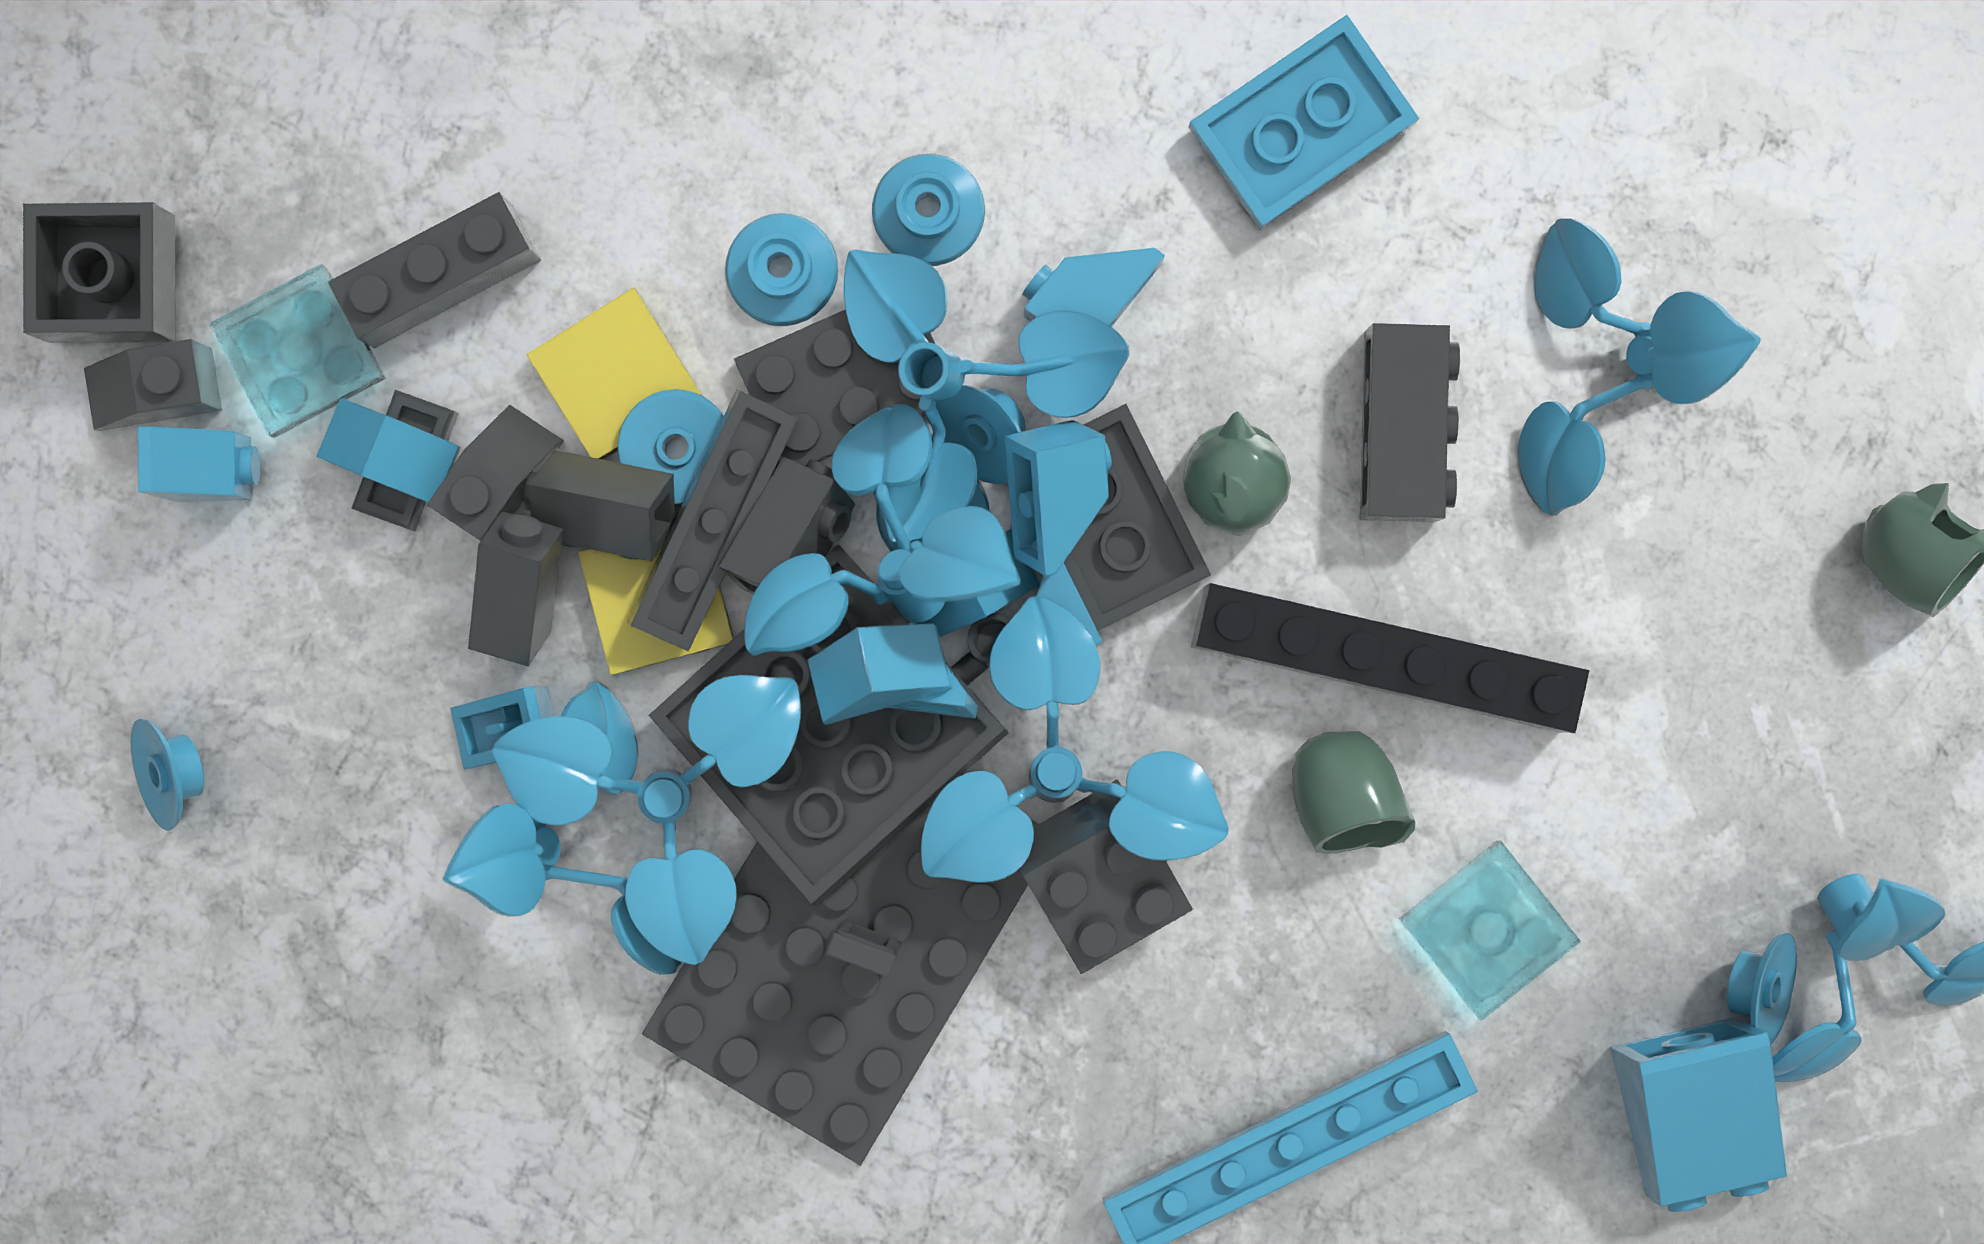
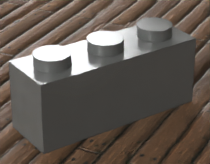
[328,192,541,348]
[1360,323,1460,522]

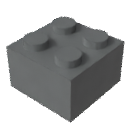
[23,202,176,343]
[1019,779,1193,974]

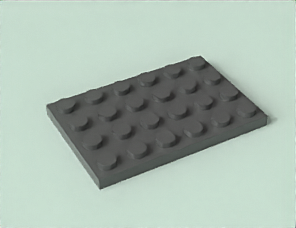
[642,800,1038,1166]

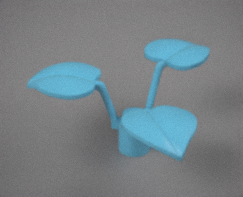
[1518,218,1761,516]
[844,250,1130,543]
[745,404,1020,656]
[921,596,1229,883]
[492,675,801,965]
[443,681,681,975]
[1772,874,1984,1082]

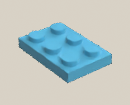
[1188,15,1419,230]

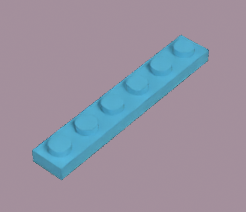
[1102,1031,1478,1244]

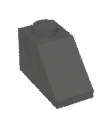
[84,339,222,431]
[427,404,564,541]

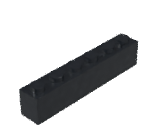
[1190,583,1590,733]

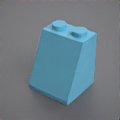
[1610,1017,1787,1212]

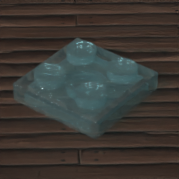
[209,264,386,438]
[1399,840,1581,1021]

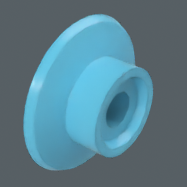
[872,154,985,266]
[725,213,838,326]
[936,385,1026,484]
[618,389,724,504]
[130,719,204,831]
[1727,933,1797,1044]

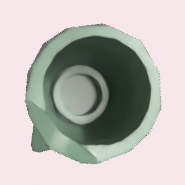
[1182,411,1291,536]
[1862,483,1984,617]
[1292,731,1416,854]

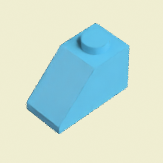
[1022,248,1165,327]
[1005,420,1112,576]
[137,426,261,502]

